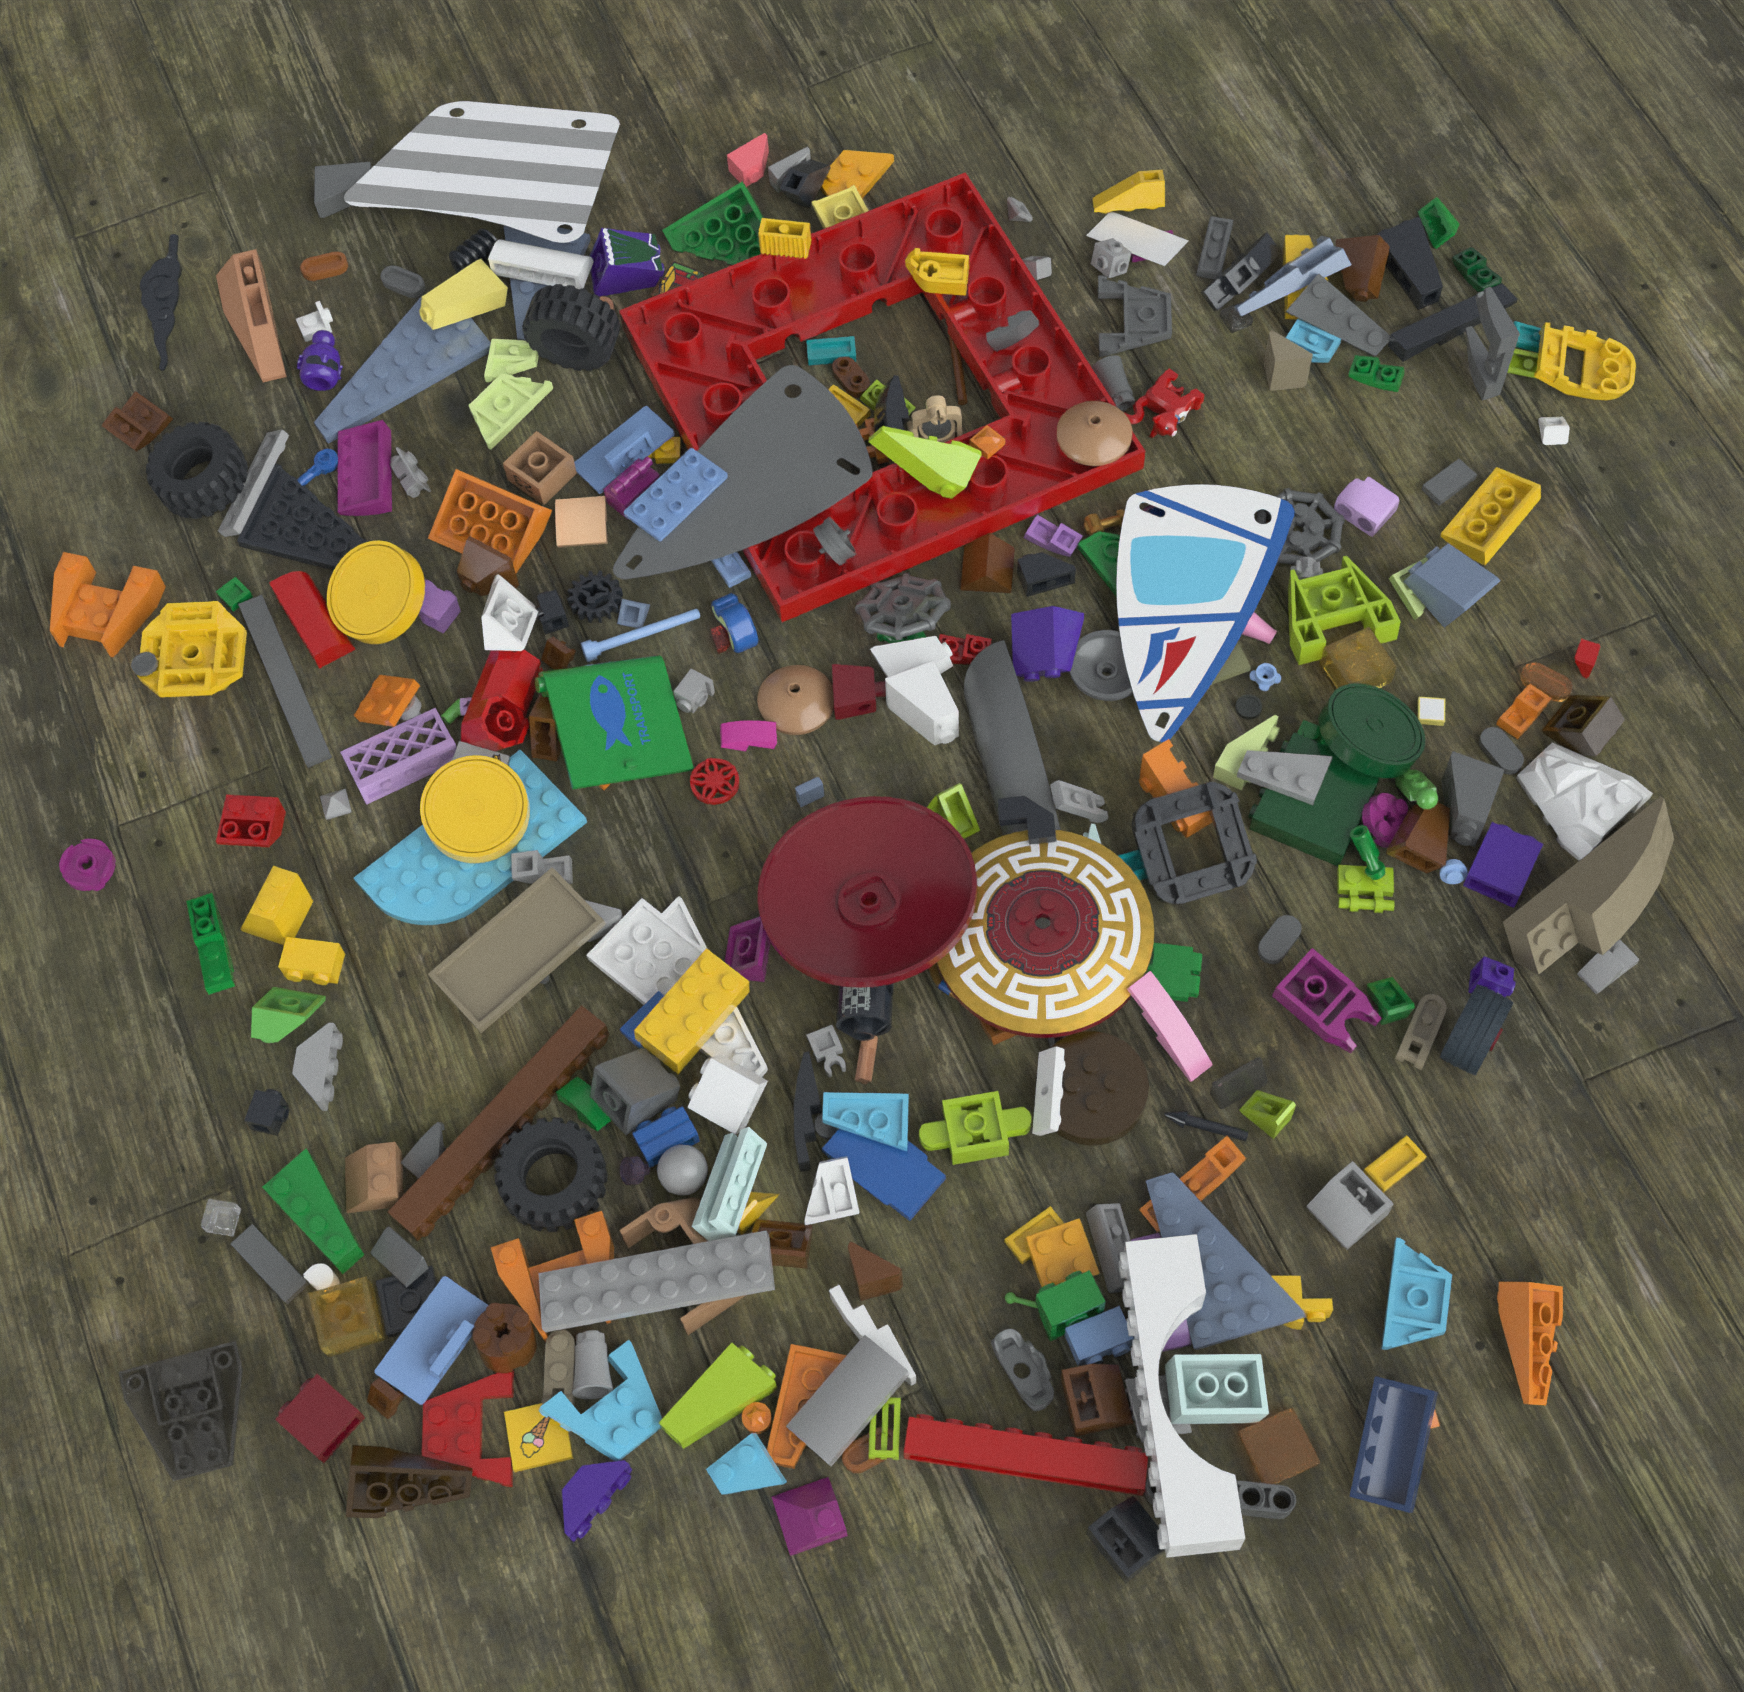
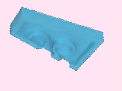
[822,1092,909,1151]

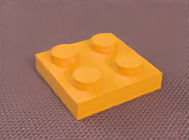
[1024,1218,1100,1287]

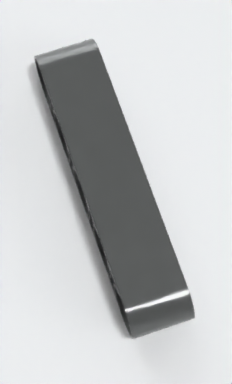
[1144,1478,1296,1519]

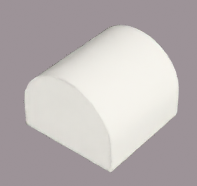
[303,1264,340,1300]

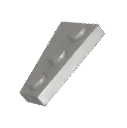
[1237,750,1332,805]

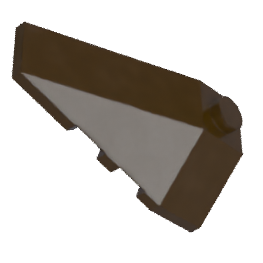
[346,1445,473,1518]

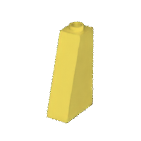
[419,259,508,330]

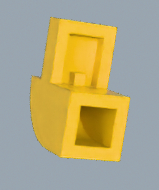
[1272,1276,1333,1330]

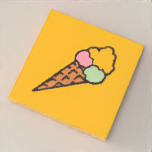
[504,1403,574,1472]

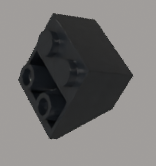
[1086,1495,1165,1584]

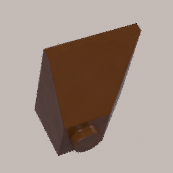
[457,536,519,596]

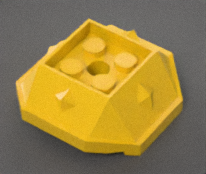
[137,601,247,697]

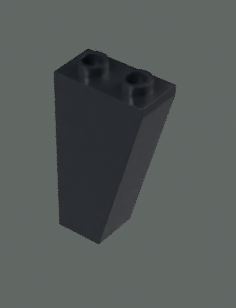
[1377,217,1443,310]

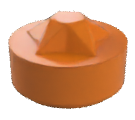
[742,1402,772,1434]

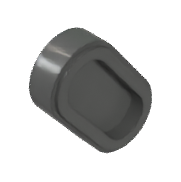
[381,266,425,298]
[1479,727,1524,774]
[1258,915,1302,964]

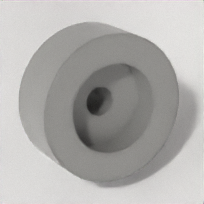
[400,695,421,720]

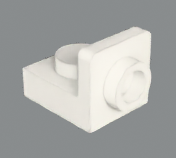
[296,301,333,342]

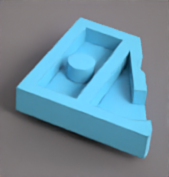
[1286,319,1341,363]
[706,1433,787,1495]

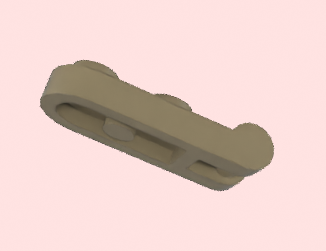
[1395,994,1447,1070]
[542,1330,576,1406]

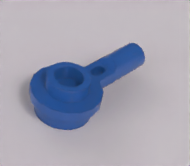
[297,449,338,486]

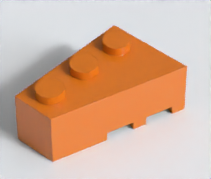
[1139,739,1212,838]

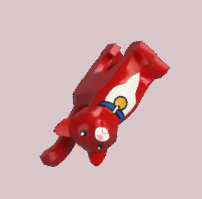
[1124,368,1204,438]

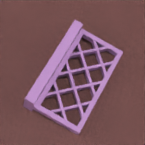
[341,708,457,805]

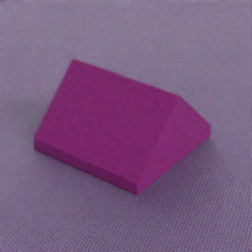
[725,917,771,982]

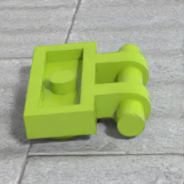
[1337,865,1394,913]

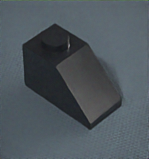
[1017,552,1076,597]

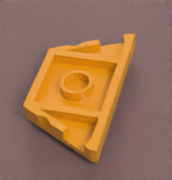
[820,150,894,199]

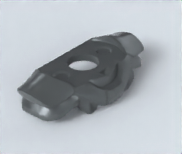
[991,1329,1054,1411]

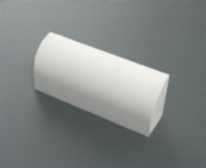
[488,240,593,289]

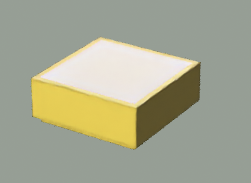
[1417,697,1445,726]

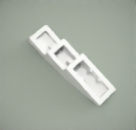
[829,1285,916,1386]

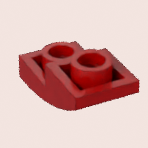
[938,634,992,665]

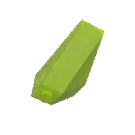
[869,426,981,499]

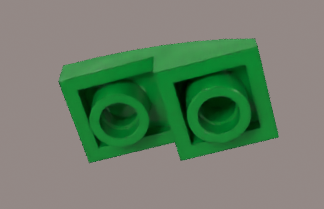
[1348,355,1404,392]
[556,1077,611,1131]

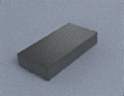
[1422,459,1477,506]

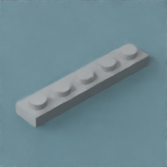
[218,429,289,537]

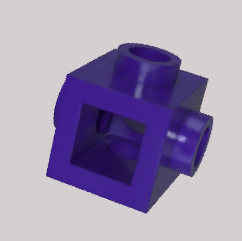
[1468,956,1516,997]

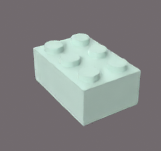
[1165,1354,1269,1424]

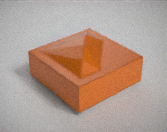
[970,425,1005,459]

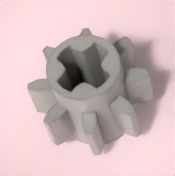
[1291,557,1323,580]

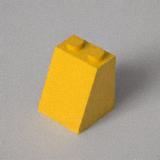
[241,866,313,945]

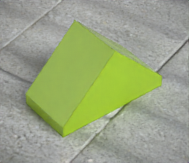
[1240,1090,1296,1139]

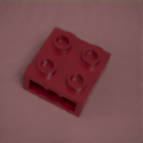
[275,1374,366,1463]

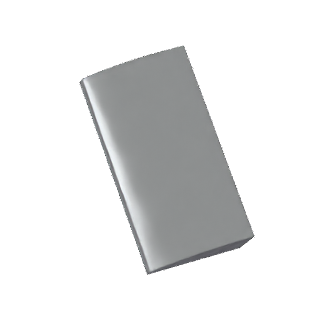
[786,1335,910,1467]

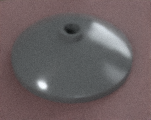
[1069,630,1133,701]

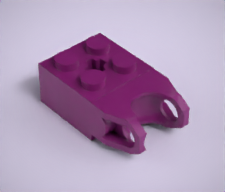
[1272,948,1381,1054]

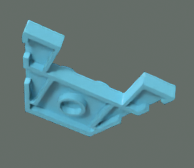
[539,1340,662,1461]

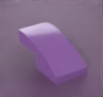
[1023,515,1082,557]

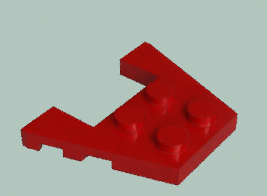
[422,1370,514,1487]

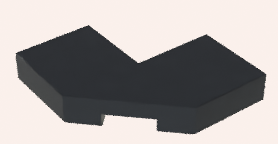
[998,796,1057,845]

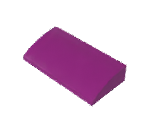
[338,420,392,516]

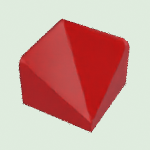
[1575,638,1600,679]

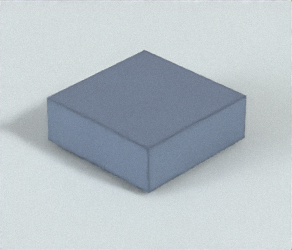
[795,777,824,807]

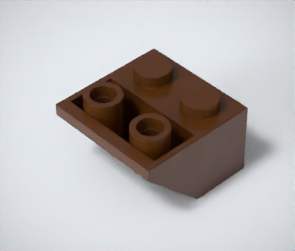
[1061,1364,1133,1437]

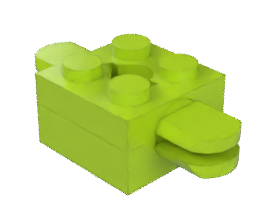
[919,1091,1031,1165]

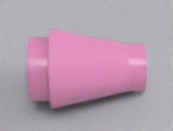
[1242,612,1277,644]

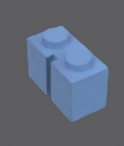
[1064,1306,1134,1367]

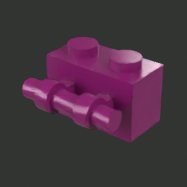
[604,456,660,520]

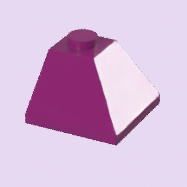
[772,1477,848,1556]

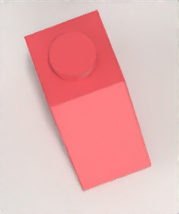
[727,133,769,187]

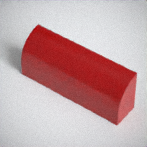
[269,571,356,669]

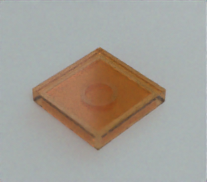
[1238,1407,1320,1484]

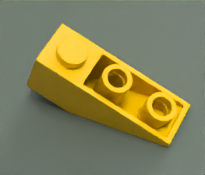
[1093,170,1165,213]

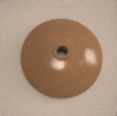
[1057,401,1132,466]
[757,665,834,735]

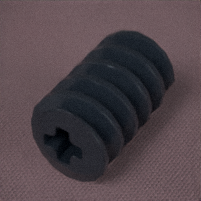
[449,228,498,273]

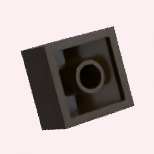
[1542,695,1625,756]

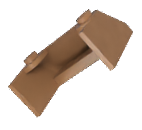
[620,1197,746,1335]

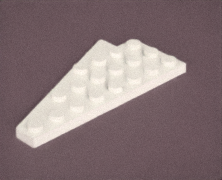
[586,896,768,1077]

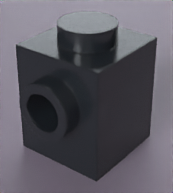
[244,1089,289,1136]

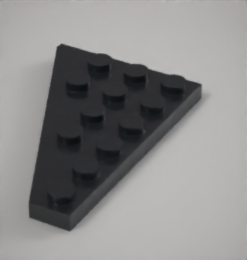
[237,464,368,571]

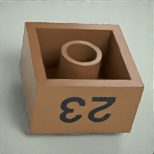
[503,431,577,506]

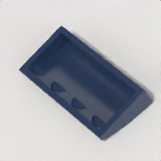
[1349,1376,1438,1513]

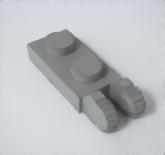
[1050,780,1108,823]

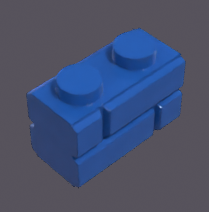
[632,1106,700,1168]

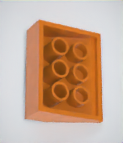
[428,469,552,573]

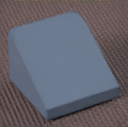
[617,599,650,628]

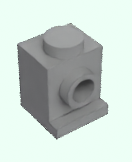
[674,669,715,714]

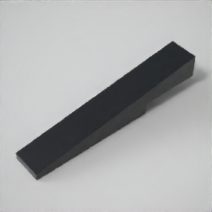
[1388,283,1517,362]

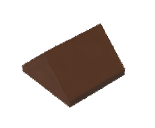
[961,533,1015,593]
[752,1219,813,1269]
[848,1241,903,1301]

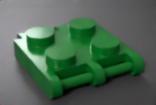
[1146,943,1202,1002]

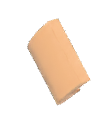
[555,496,608,548]

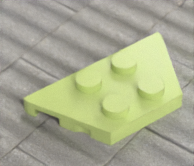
[469,374,553,450]

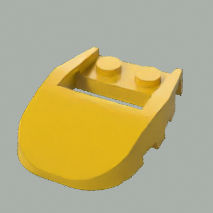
[1534,322,1636,400]

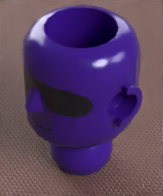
[297,330,343,391]

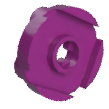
[1362,793,1408,848]
[59,839,116,891]

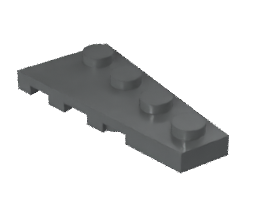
[1286,274,1390,357]

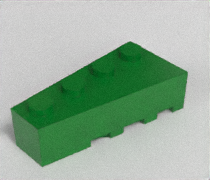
[262,1148,365,1274]

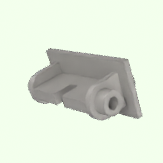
[390,447,431,498]

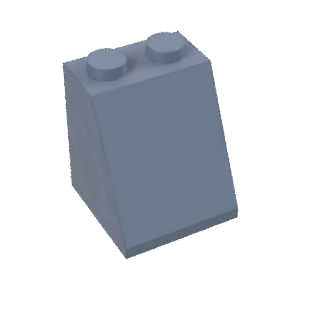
[1404,543,1500,628]

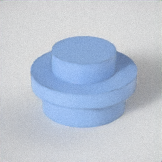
[1440,859,1468,884]

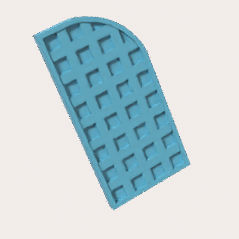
[354,750,587,925]

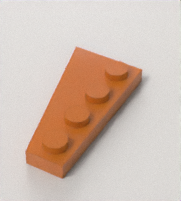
[767,1344,847,1469]

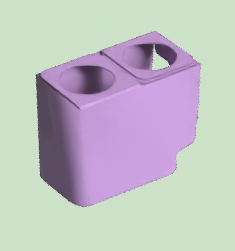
[1334,477,1399,537]

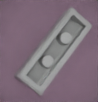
[1086,1203,1131,1293]

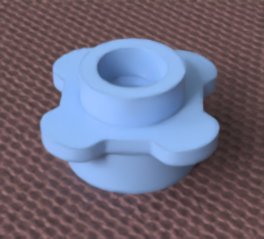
[1250,663,1281,691]

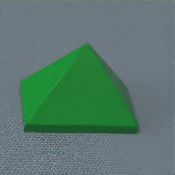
[1418,197,1460,249]

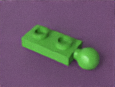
[1395,770,1438,809]

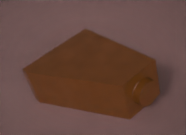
[1335,235,1390,302]
[529,693,561,761]
[1386,801,1450,873]

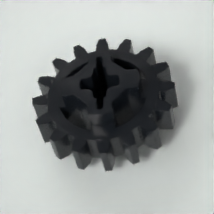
[567,570,623,623]

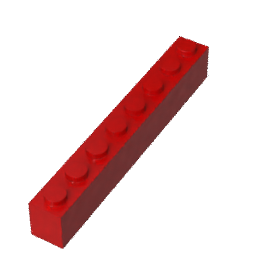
[904,1414,1148,1496]

